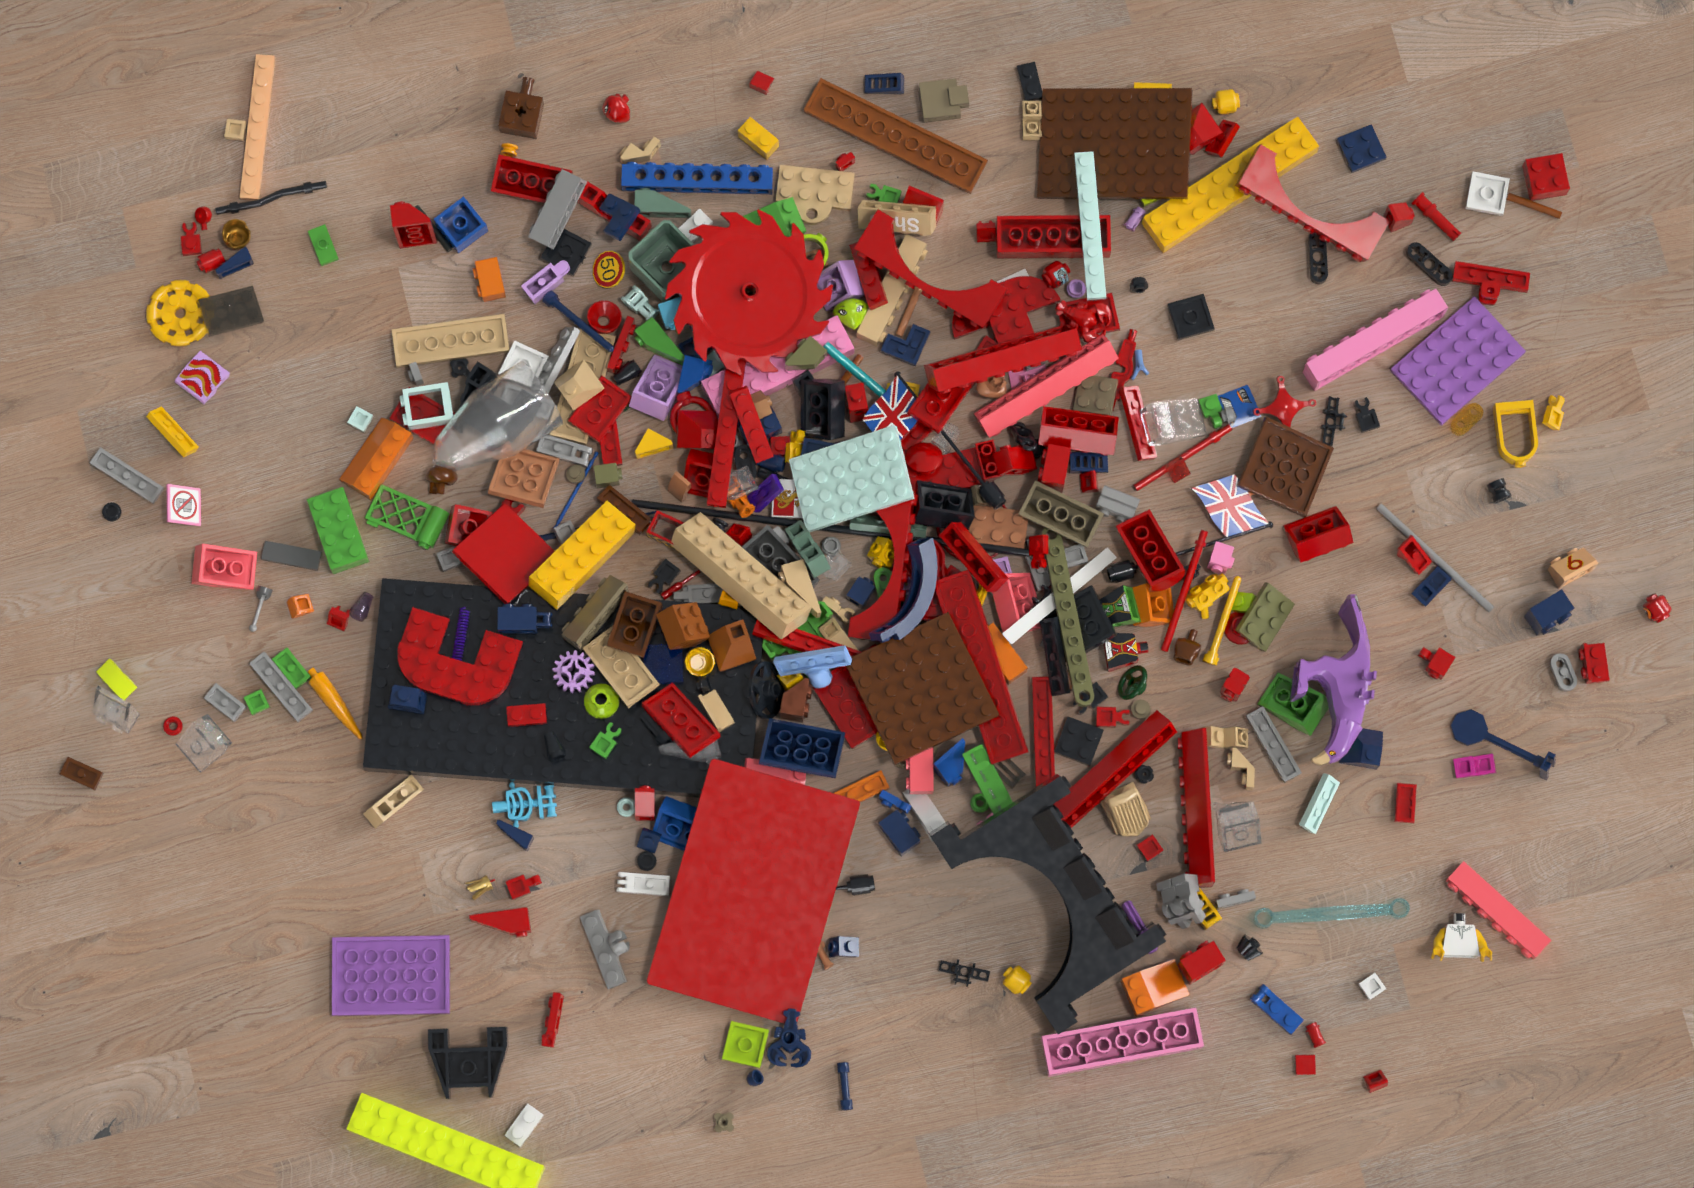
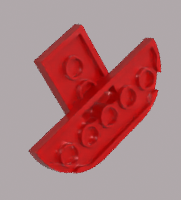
[952,276,1061,344]

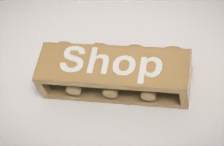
[858,200,936,236]

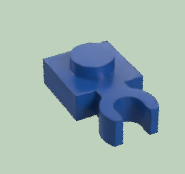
[879,790,911,814]

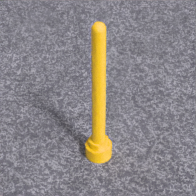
[1202,576,1241,666]

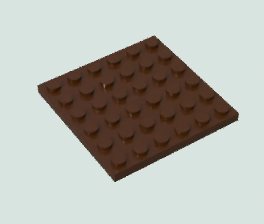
[846,612,999,765]

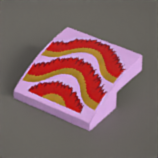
[175,351,230,404]

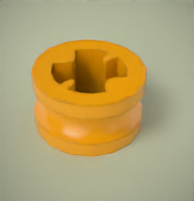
[500,143,518,157]

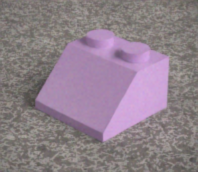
[817,260,865,311]

